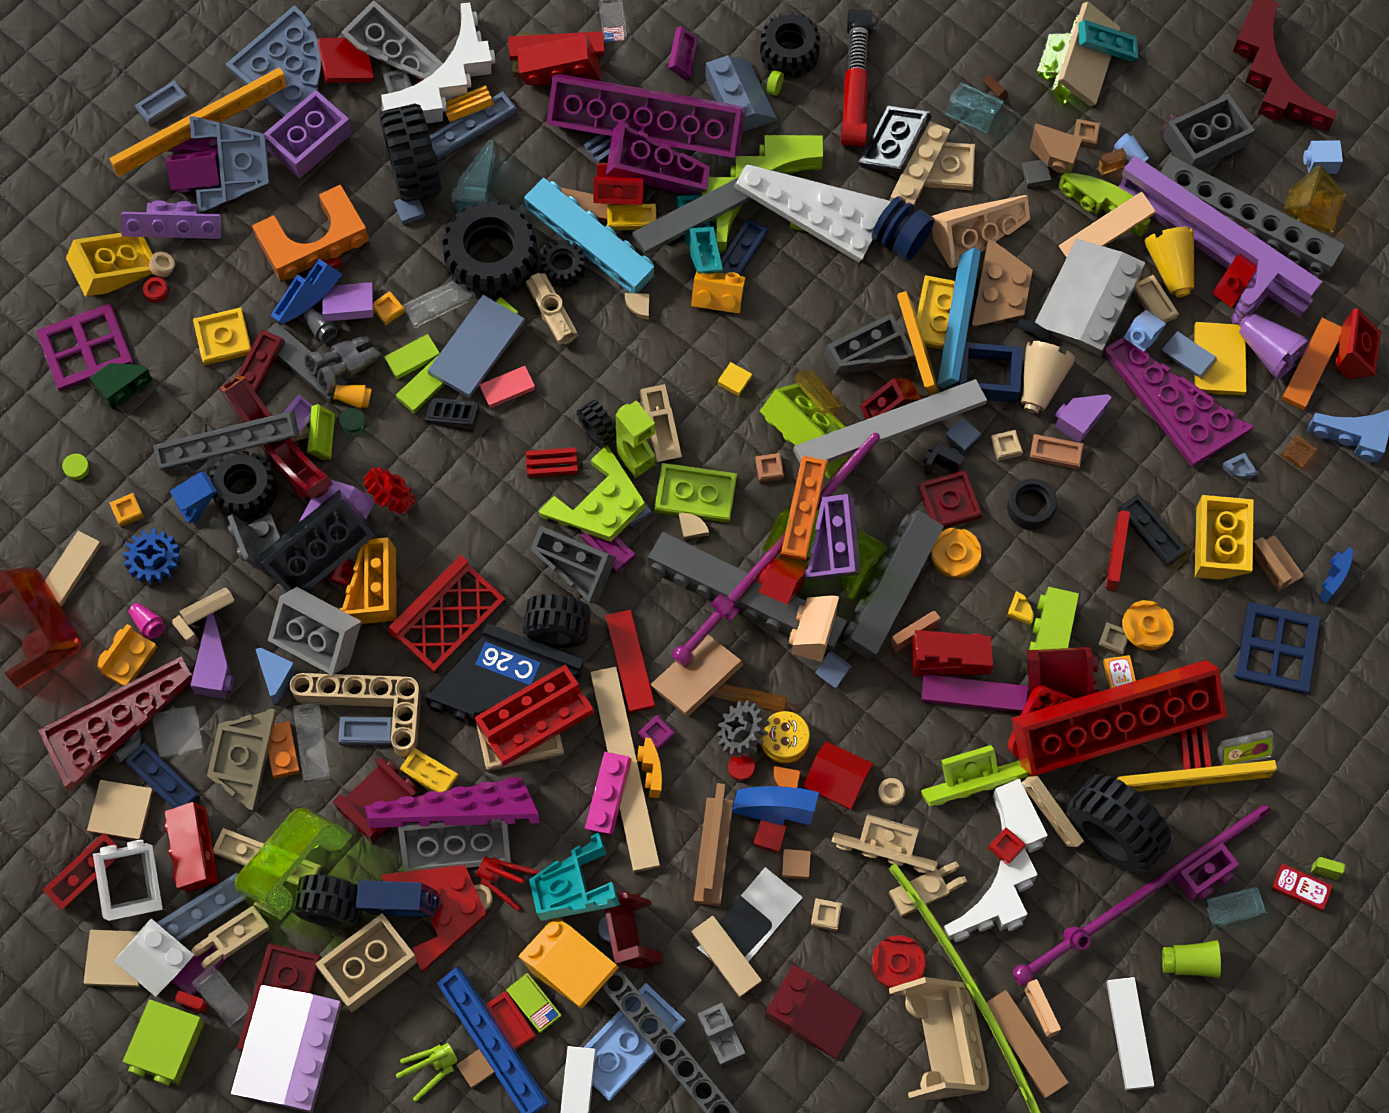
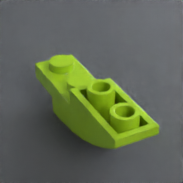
[1059,172,1151,237]

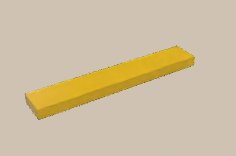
[1117,760,1277,792]

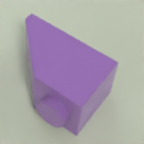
[1055,394,1112,443]

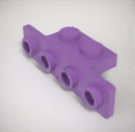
[121,200,221,239]

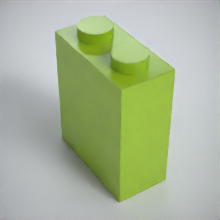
[122,999,204,1086]

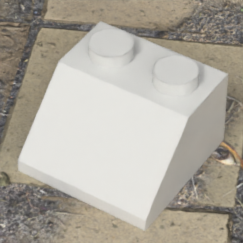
[114,919,194,997]

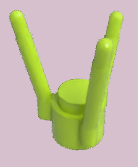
[396,1043,458,1102]

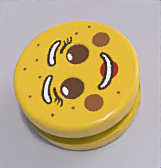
[761,711,810,764]

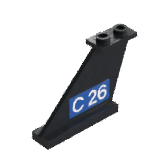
[425,623,584,723]

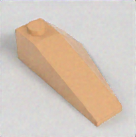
[932,195,1030,268]

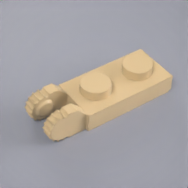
[889,861,967,917]
[191,906,269,970]

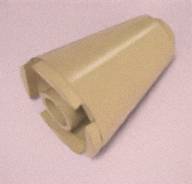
[1021,341,1075,414]

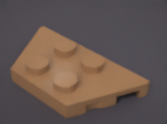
[971,239,1033,329]

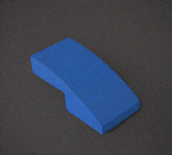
[1319,547,1353,603]

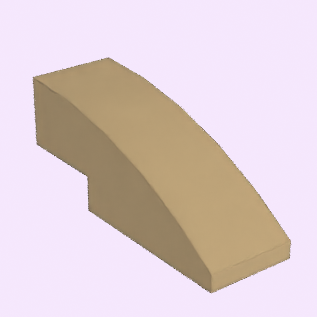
[640,384,682,462]

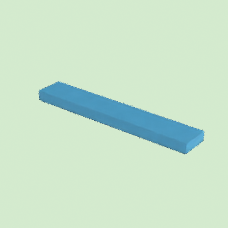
[937,247,981,388]

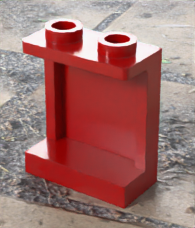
[593,163,645,205]

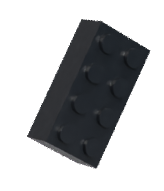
[260,489,375,592]

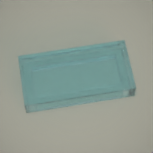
[1205,887,1266,927]

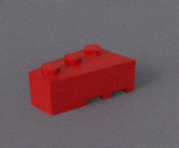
[517,34,601,85]

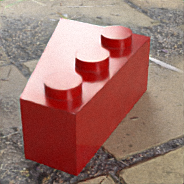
[910,630,993,677]

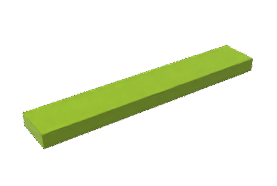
[396,297,519,414]

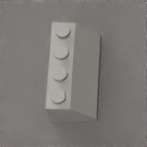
[398,819,511,872]

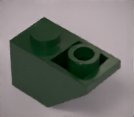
[89,363,152,409]

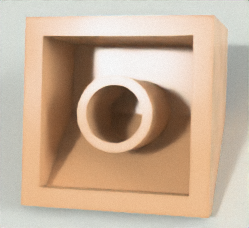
[789,596,839,662]

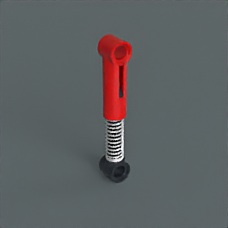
[841,9,872,147]

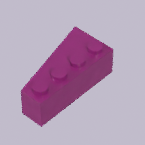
[606,121,710,195]

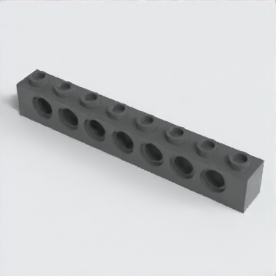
[1161,155,1345,278]

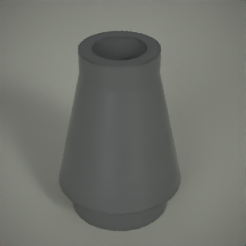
[303,308,338,343]

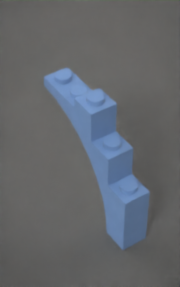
[1307,410,1389,463]

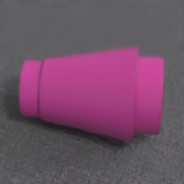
[128,603,165,639]

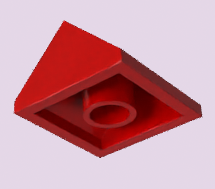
[803,741,874,810]

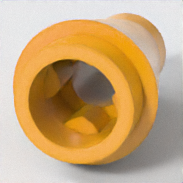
[333,384,371,409]

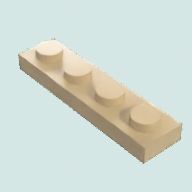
[890,121,951,206]

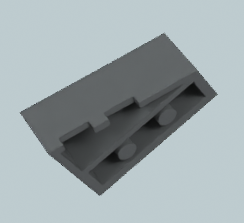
[823,313,915,375]
[530,526,617,604]

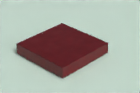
[917,470,983,528]

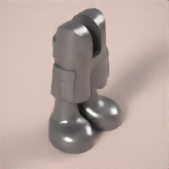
[304,336,381,394]

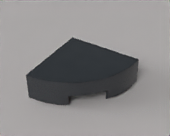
[1017,319,1052,341]

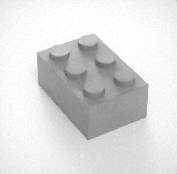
[268,587,362,675]

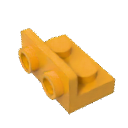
[97,624,158,687]

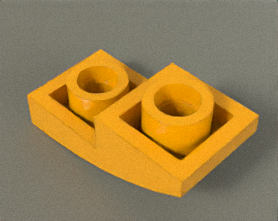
[637,738,662,798]

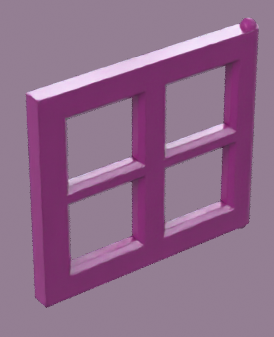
[36,303,134,391]

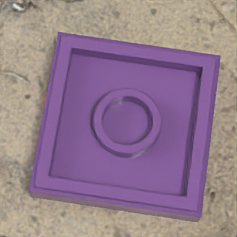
[322,282,373,322]

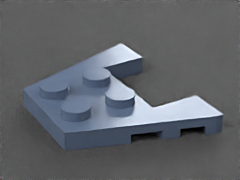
[189,116,270,212]

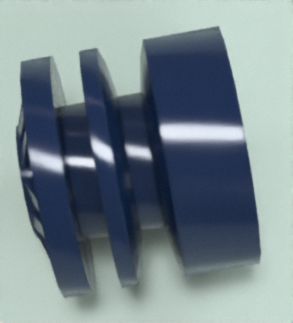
[871,196,935,261]

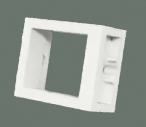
[93,840,162,921]

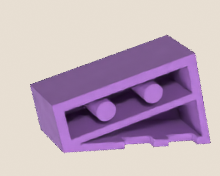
[805,494,861,580]

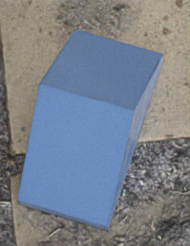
[256,648,297,704]

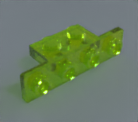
[1037,15,1079,104]

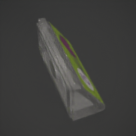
[1216,730,1273,766]

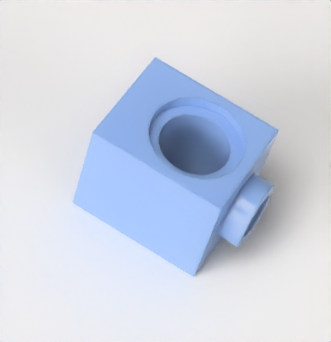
[1124,310,1166,352]

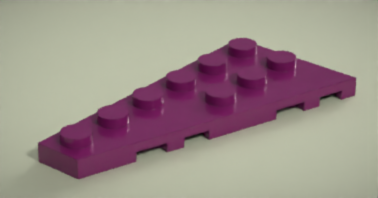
[1103,337,1254,467]
[365,777,539,828]

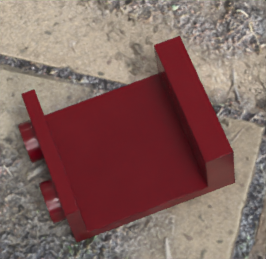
[1027,647,1099,709]
[333,757,417,844]
[605,890,664,970]

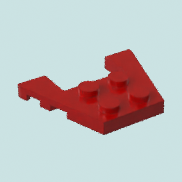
[381,865,487,972]

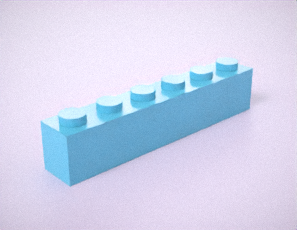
[524,177,654,293]

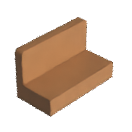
[1253,536,1303,592]

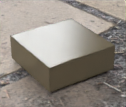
[1097,622,1128,656]

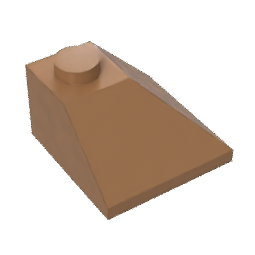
[1030,123,1082,173]

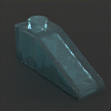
[452,139,495,213]

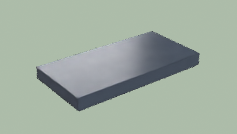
[427,295,525,398]

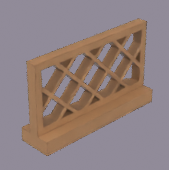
[694,783,733,906]

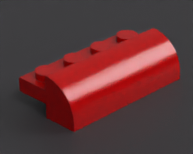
[474,665,594,767]

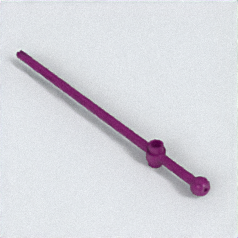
[672,433,880,666]
[1012,805,1271,986]

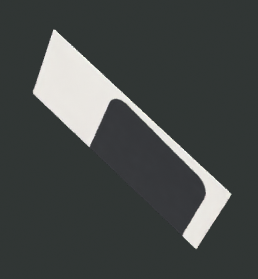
[697,867,802,962]

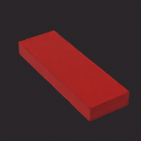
[1105,510,1130,591]

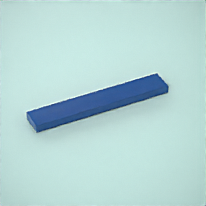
[437,967,549,1113]

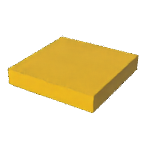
[193,307,251,366]

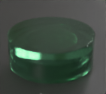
[339,407,365,434]

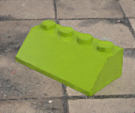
[760,382,854,479]

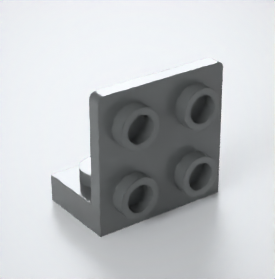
[228,513,282,573]

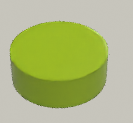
[766,70,784,96]
[62,454,90,480]

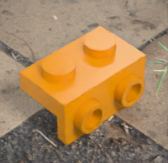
[691,271,745,313]

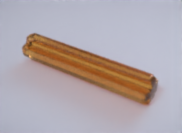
[711,683,787,712]

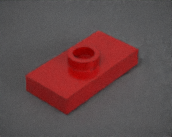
[1212,253,1257,308]

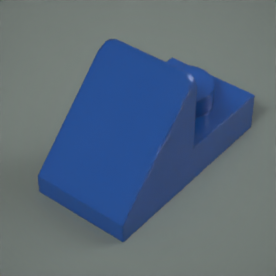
[170,471,217,523]

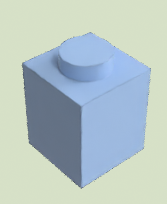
[1303,141,1343,174]

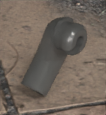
[112,730,141,763]

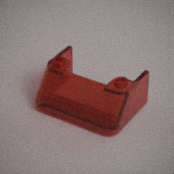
[0,567,82,689]

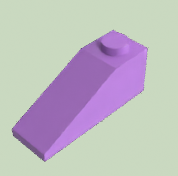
[191,613,234,699]

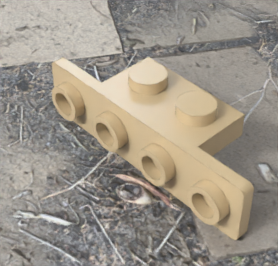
[832,814,937,873]

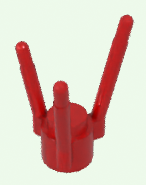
[476,856,541,911]

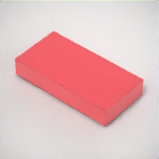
[479,366,535,409]

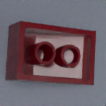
[765,965,863,1059]

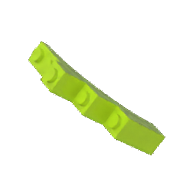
[702,135,823,254]

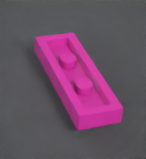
[585,752,632,836]

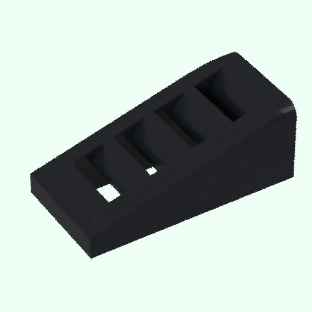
[425,398,480,432]

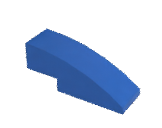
[270,259,342,324]
[732,786,819,826]

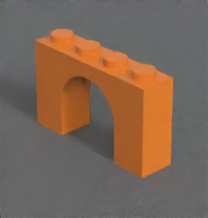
[252,185,369,282]

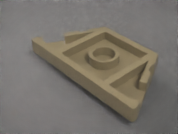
[207,709,277,811]

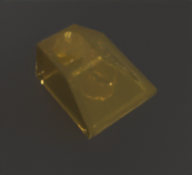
[1284,165,1345,233]

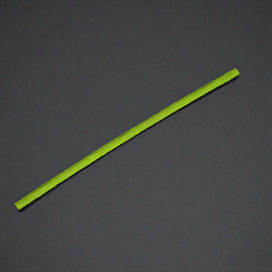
[889,863,1041,1113]

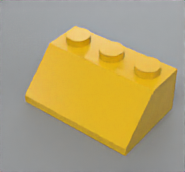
[1195,495,1254,580]

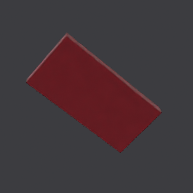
[237,943,322,1051]

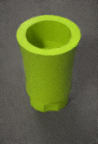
[1162,940,1221,978]

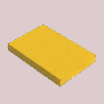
[911,275,955,350]
[1194,322,1246,396]

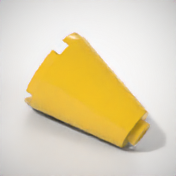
[1145,226,1194,298]

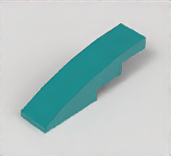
[675,195,723,274]

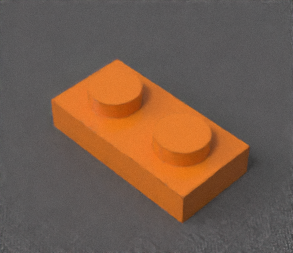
[268,721,300,779]

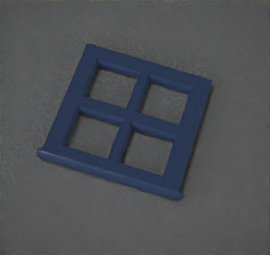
[1234,602,1320,694]

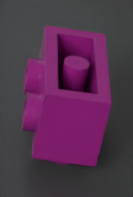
[166,150,221,192]
[1174,843,1239,902]

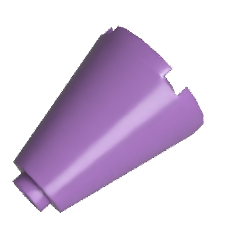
[1239,314,1310,379]

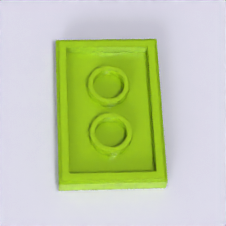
[654,463,737,523]

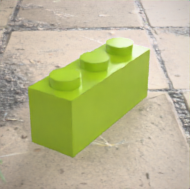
[1029,587,1079,650]

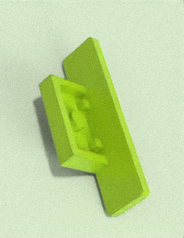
[921,745,1029,806]

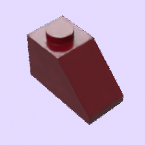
[859,378,921,420]

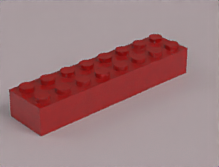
[1011,660,1227,776]

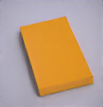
[897,291,940,396]

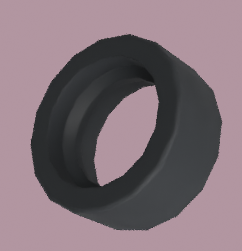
[1007,478,1057,530]

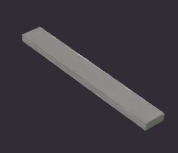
[793,379,987,464]

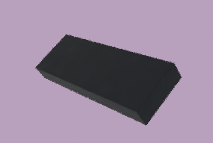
[1117,494,1187,567]

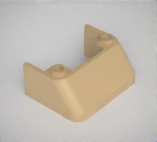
[889,977,989,1100]

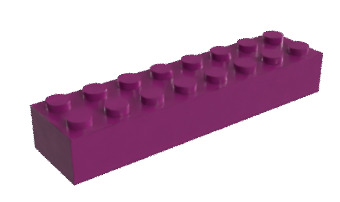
[546,74,746,158]

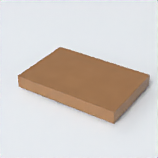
[650,635,743,717]

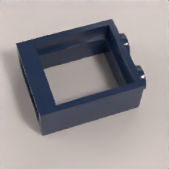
[954,342,1023,403]
[356,880,440,918]

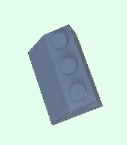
[706,55,777,132]

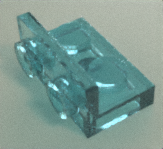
[945,82,1004,133]

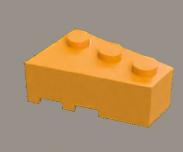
[340,537,397,624]

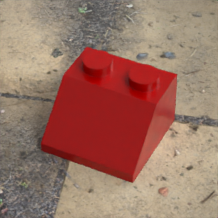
[1336,308,1381,379]

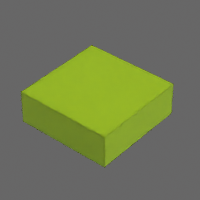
[1311,857,1345,880]

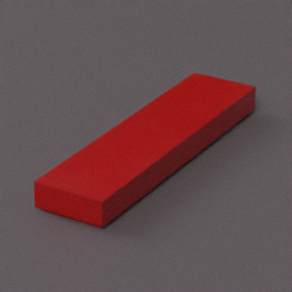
[508,31,604,61]
[605,609,655,714]

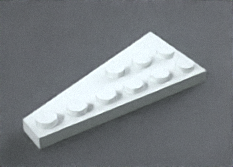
[734,164,890,263]

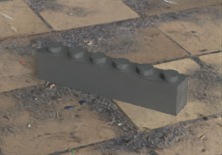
[841,510,944,659]

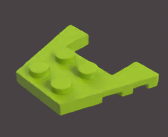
[538,446,646,542]

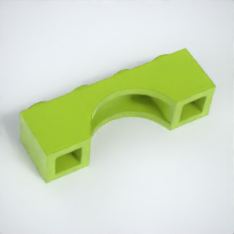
[616,400,655,479]

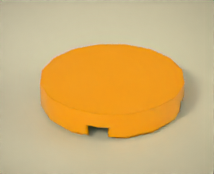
[930,528,981,578]
[1122,600,1174,651]

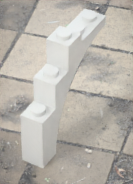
[381,3,495,123]
[943,779,1048,942]

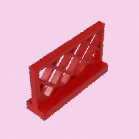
[388,555,505,673]

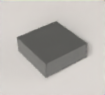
[1021,160,1051,188]

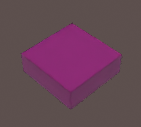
[638,715,675,752]

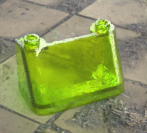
[235,808,352,920]

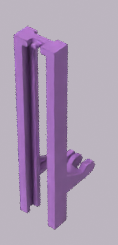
[1118,156,1322,325]

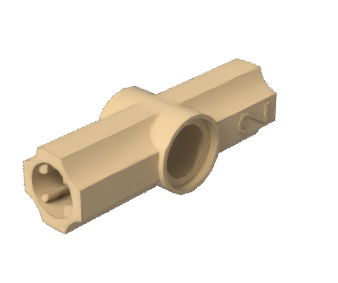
[526,273,578,345]

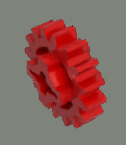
[363,467,416,514]

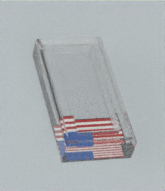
[599,0,627,42]

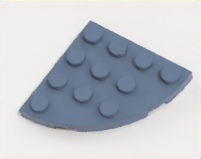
[226,5,322,117]

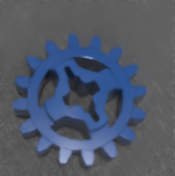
[123,529,181,585]

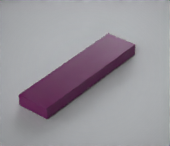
[921,674,1028,713]

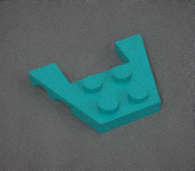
[529,832,620,921]

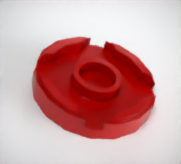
[871,935,926,988]

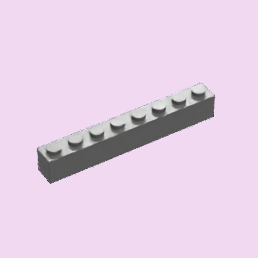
[648,532,847,654]

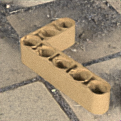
[290,673,421,758]

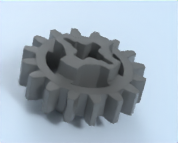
[717,700,770,758]

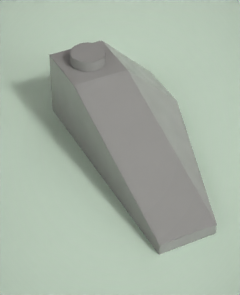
[341,0,443,80]

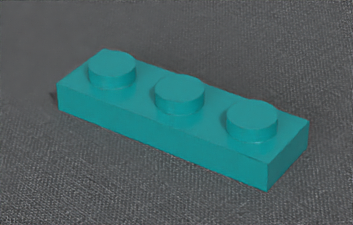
[1078,20,1138,62]

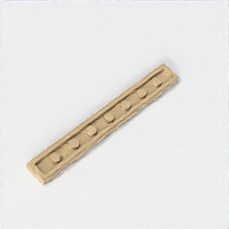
[591,667,660,873]

